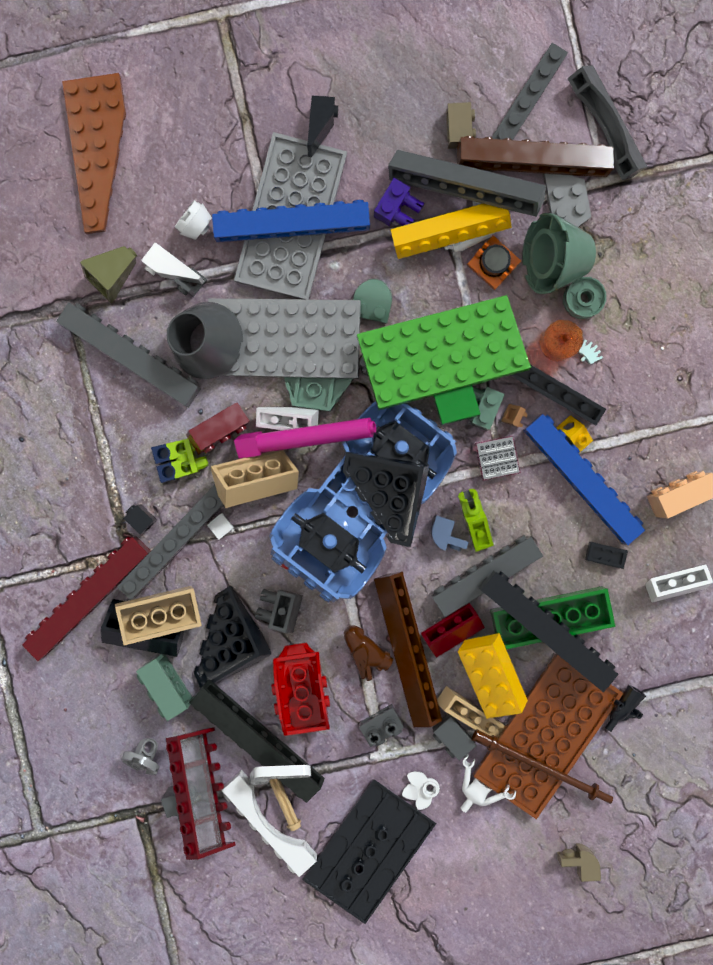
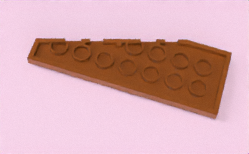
[62,73,126,234]

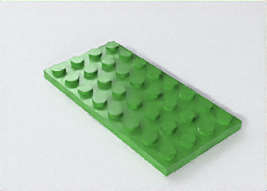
[357,295,531,410]

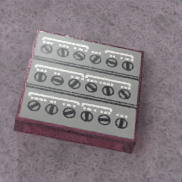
[475,436,521,481]

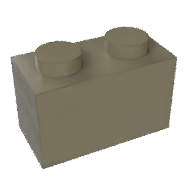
[446,102,476,149]

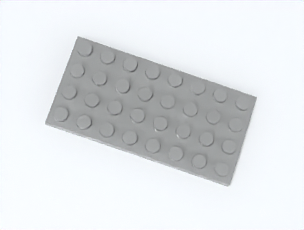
[234,132,347,300]
[208,298,361,379]

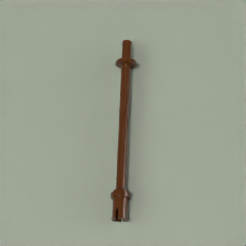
[472,729,613,804]

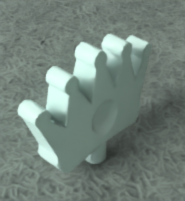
[578,340,603,365]

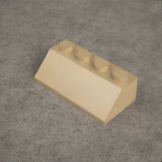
[211,450,299,508]
[115,586,202,645]

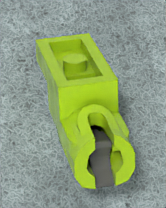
[458,489,494,552]

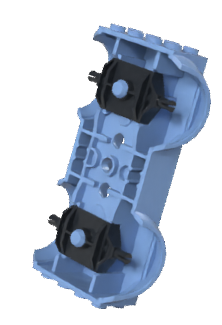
[269,401,457,603]

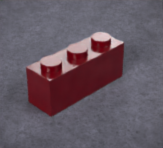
[186,402,250,455]
[421,603,485,658]

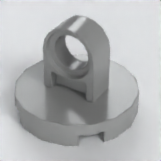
[121,738,159,775]

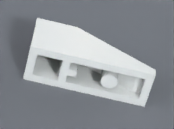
[141,243,205,284]
[256,407,319,430]

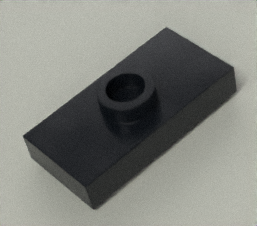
[585,541,628,569]

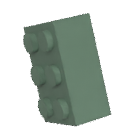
[136,654,193,721]

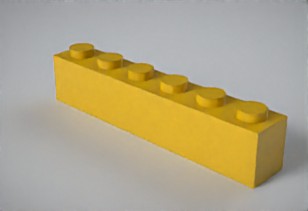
[391,204,512,259]

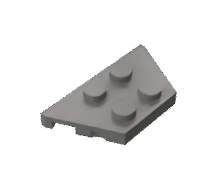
[543,174,591,227]

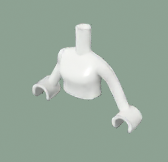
[460,754,516,813]

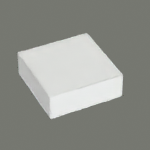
[207,513,234,540]

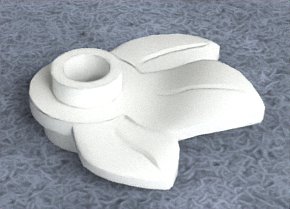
[402,771,440,810]

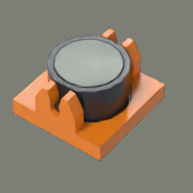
[467,235,521,290]

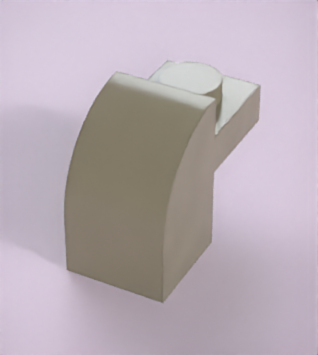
[557,843,601,882]

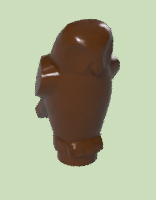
[344,625,393,681]

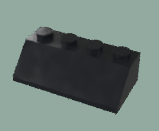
[100,599,184,657]

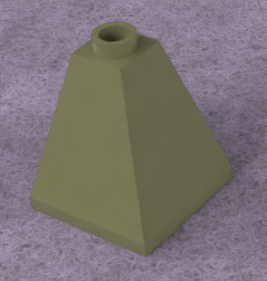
[80,246,137,304]

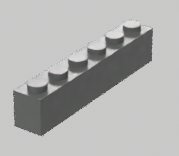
[431,535,543,617]

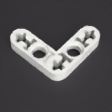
[250,765,311,785]

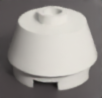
[175,200,212,240]

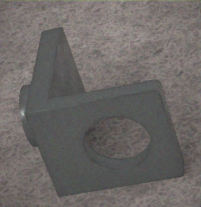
[174,268,207,297]

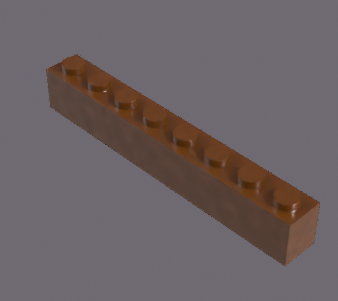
[457,136,614,177]
[374,571,442,728]

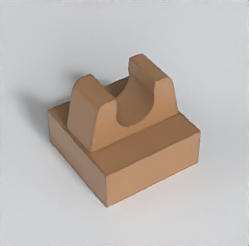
[501,404,527,427]

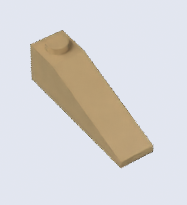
[437,686,506,738]

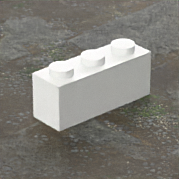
[645,565,713,602]

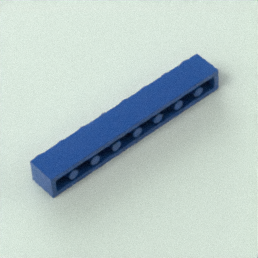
[212,200,370,242]
[523,414,645,545]

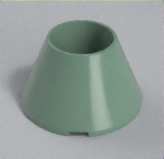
[522,213,596,294]

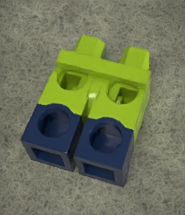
[151,438,209,483]

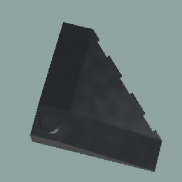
[343,452,429,547]
[194,586,271,688]

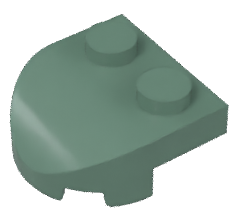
[353,279,392,323]

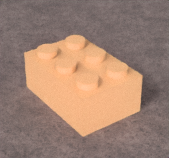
[647,471,713,518]

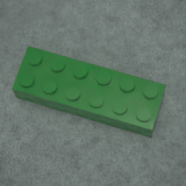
[490,586,616,649]

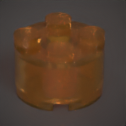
[540,320,583,362]

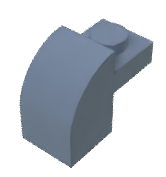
[431,515,469,551]

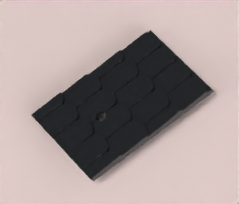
[302,779,437,924]

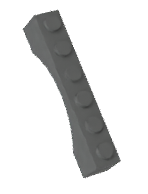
[567,65,648,180]

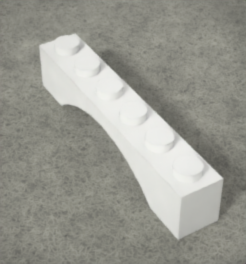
[222,770,317,877]

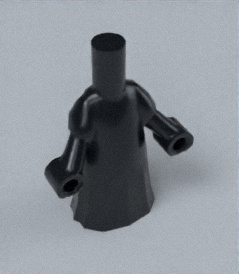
[605,684,646,732]

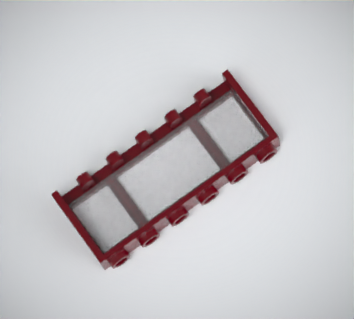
[166,727,236,860]

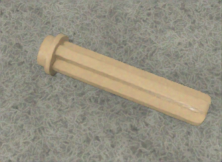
[269,779,301,831]

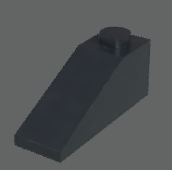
[307,95,338,157]

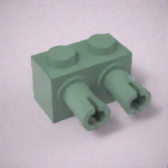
[469,386,505,431]

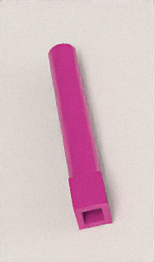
[234,418,376,458]

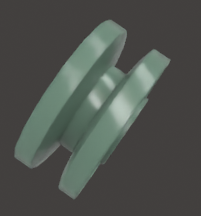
[563,277,606,319]

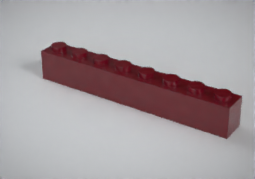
[22,536,151,661]

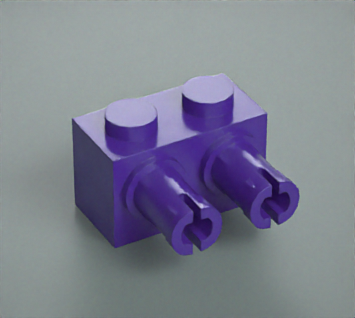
[374,178,425,227]

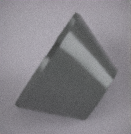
[167,302,243,379]

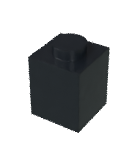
[123,504,157,535]

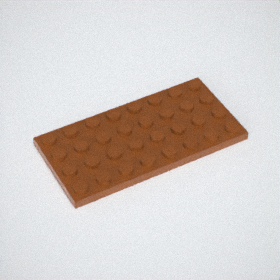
[473,653,624,820]

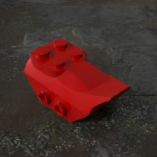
[271,643,330,736]

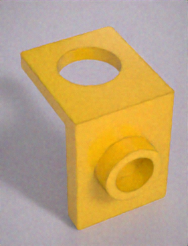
[556,415,593,452]

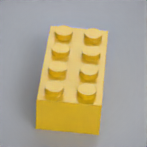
[457,633,528,719]

